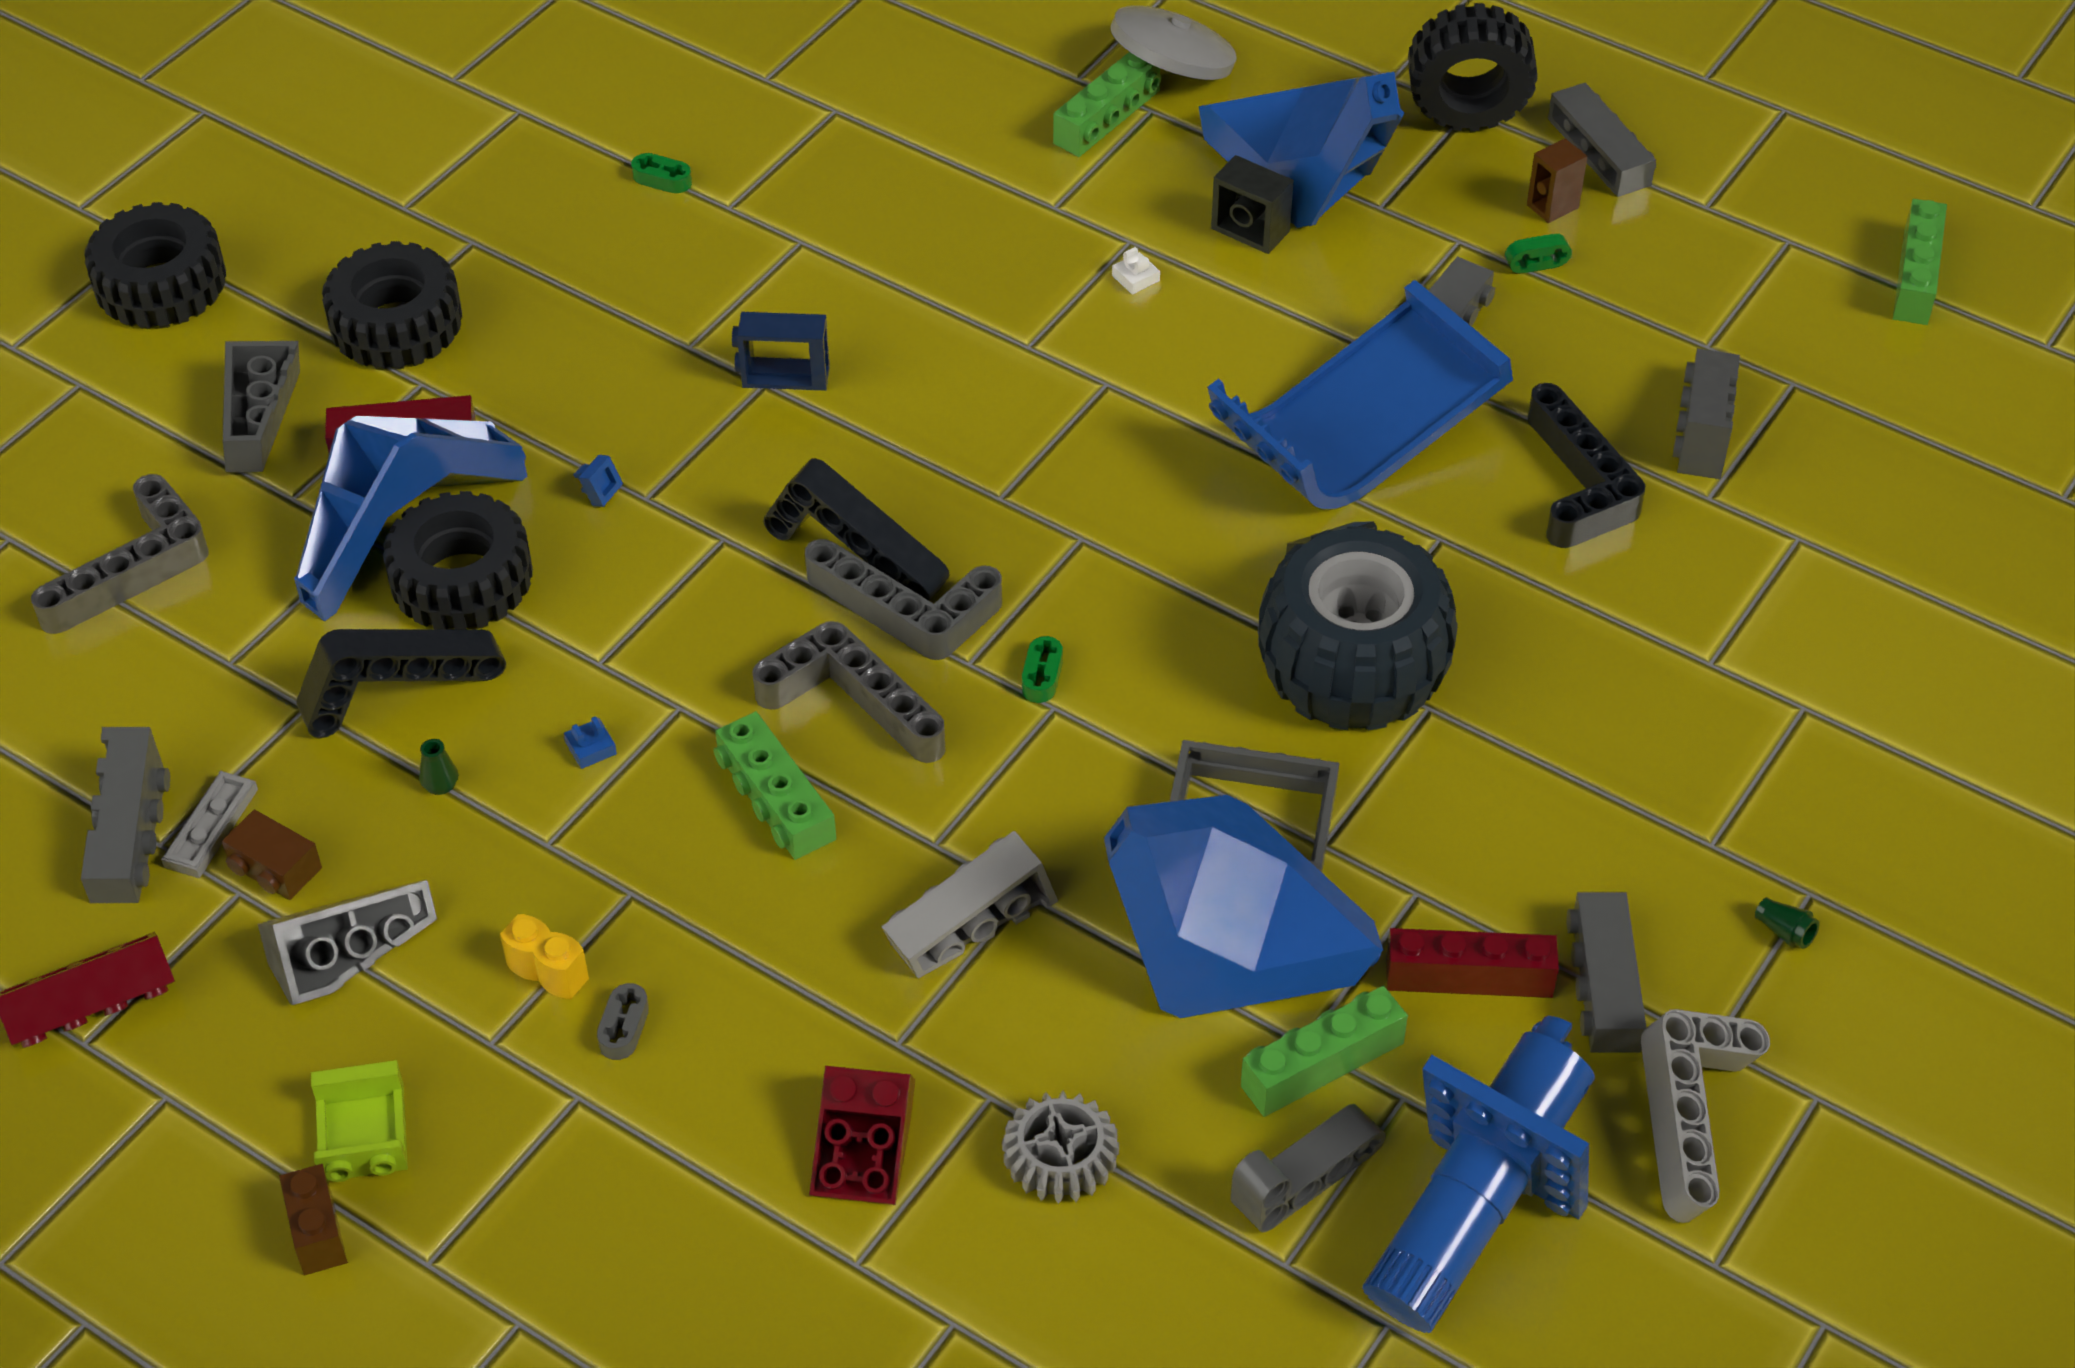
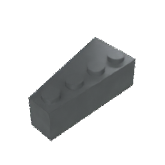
[223,341,300,472]
[1672,348,1740,480]
[81,727,170,903]

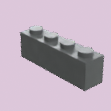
[1548,83,1656,197]
[1429,256,1495,326]
[1567,892,1647,1053]

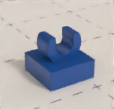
[573,455,623,507]
[564,716,617,769]

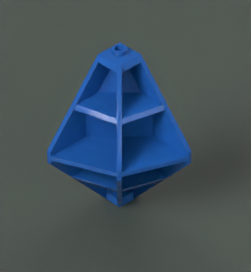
[1199,72,1404,228]
[294,416,527,621]
[1104,795,1383,1018]

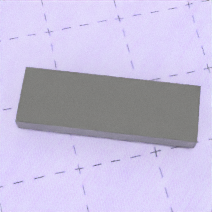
[161,771,258,878]

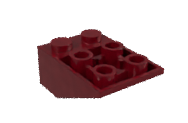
[809,1065,915,1205]

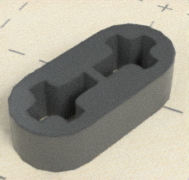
[597,983,649,1060]

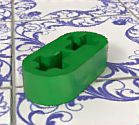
[631,153,692,193]
[1505,234,1572,273]
[1022,636,1063,703]

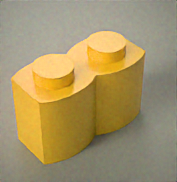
[500,914,589,999]

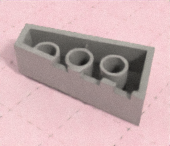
[882,831,1058,978]

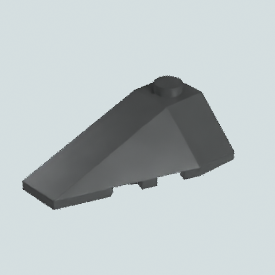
[258,880,437,1005]

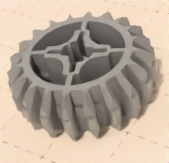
[1002,1090,1119,1204]

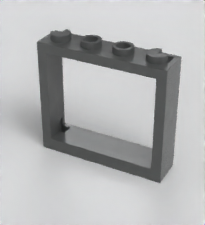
[1170,740,1339,872]

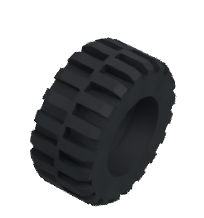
[1408,3,1537,132]
[84,202,226,329]
[322,241,462,370]
[383,491,533,630]

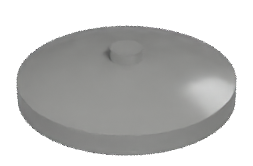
[1111,6,1237,80]

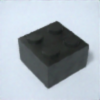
[1211,155,1294,254]

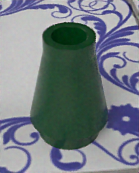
[419,739,459,795]
[1755,897,1820,949]

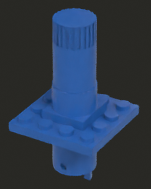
[1362,1016,1595,1333]

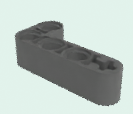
[1231,1104,1386,1233]

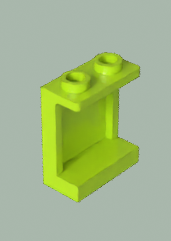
[311,1060,408,1182]

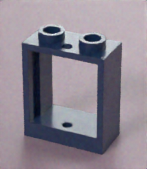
[732,312,830,391]

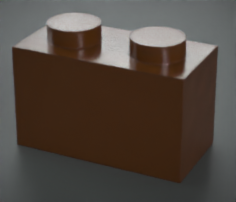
[1527,138,1588,223]
[222,809,322,900]
[279,1163,348,1276]

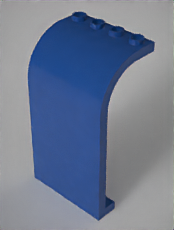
[1207,280,1513,509]

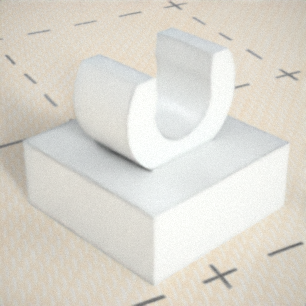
[1112,247,1160,295]

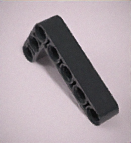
[1528,383,1645,548]
[763,458,950,601]
[296,629,507,738]

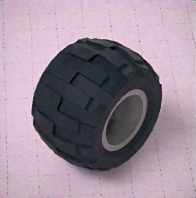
[1258,526,1458,731]

